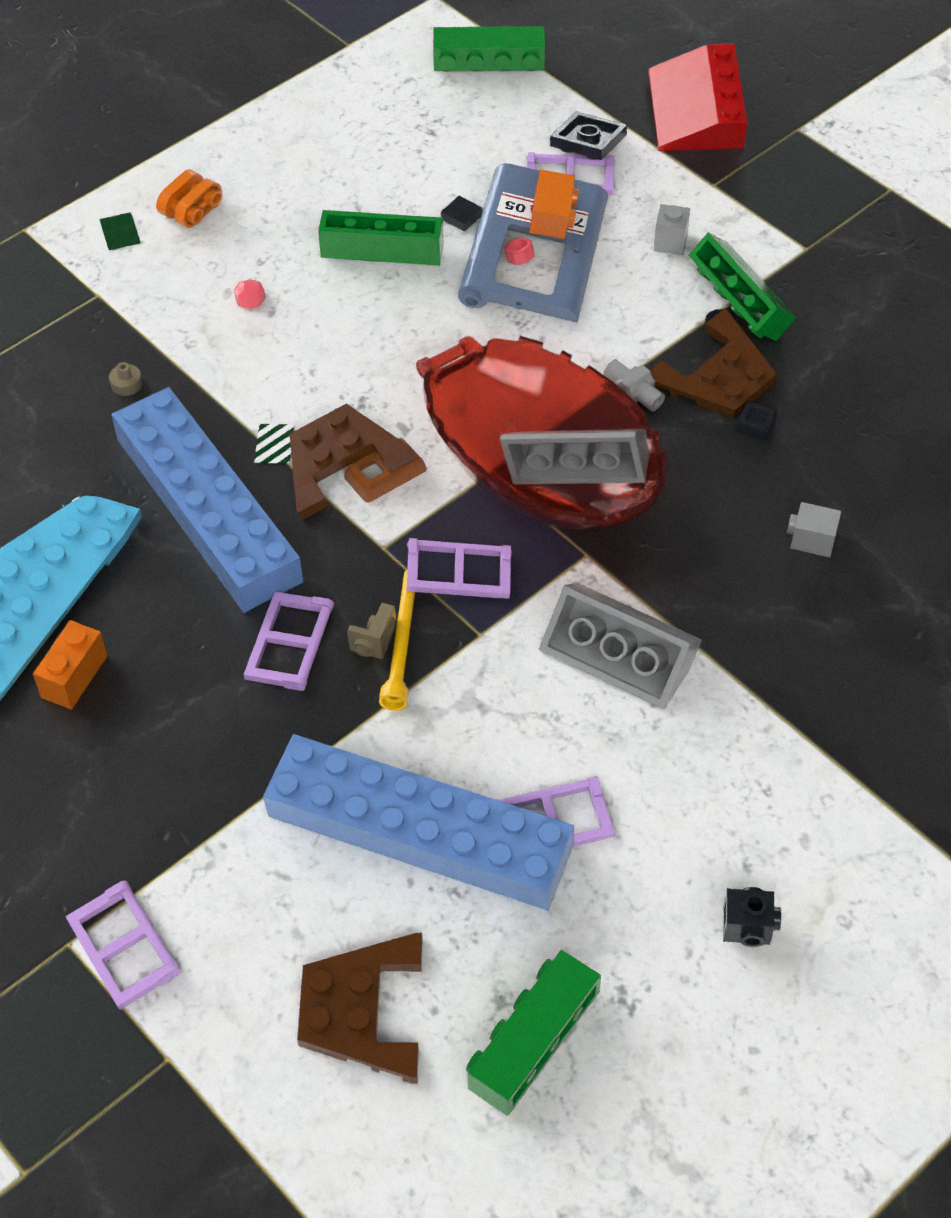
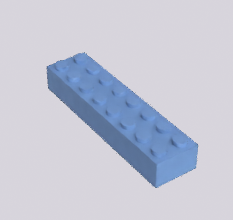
[111,387,303,613]
[263,734,574,911]

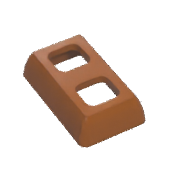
[344,438,427,503]

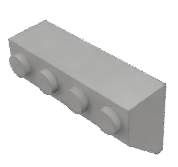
[500,429,650,484]
[538,583,702,709]

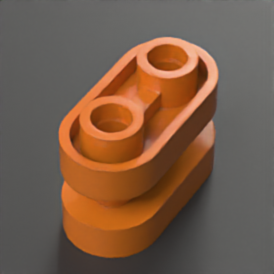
[156,169,222,228]

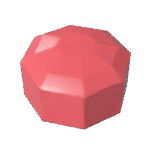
[504,237,535,265]
[234,279,265,309]

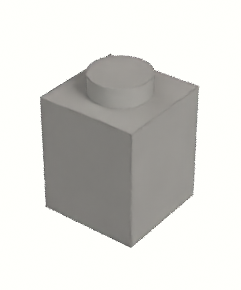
[654,204,690,255]
[787,502,841,557]

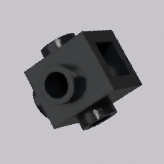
[723,887,781,947]

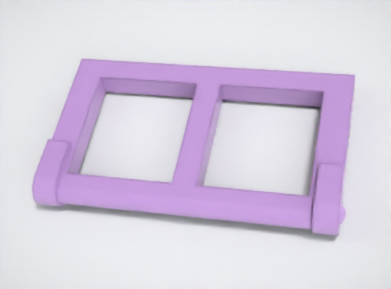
[526,152,616,195]
[406,538,512,599]
[243,592,334,691]
[496,776,615,846]
[65,881,181,1010]

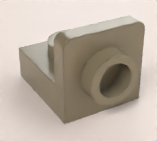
[347,603,397,659]

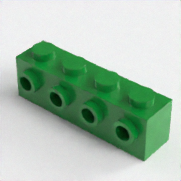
[433,26,545,72]
[318,210,444,265]
[688,232,797,341]
[466,950,601,1116]

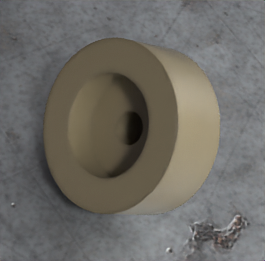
[109,362,143,396]

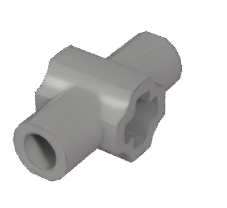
[603,359,665,412]

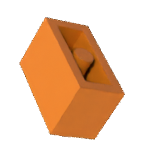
[529,169,579,239]
[33,620,108,710]

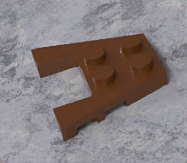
[650,308,777,418]
[289,403,416,520]
[297,933,423,1084]

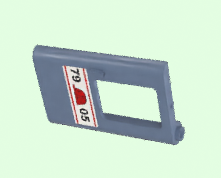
[458,163,608,323]

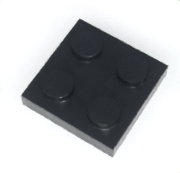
[550,111,627,160]

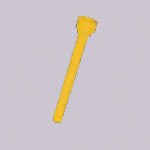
[379,570,415,711]

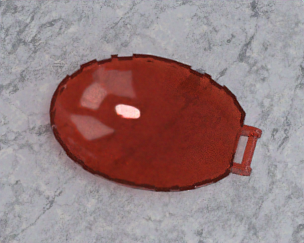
[416,336,668,530]

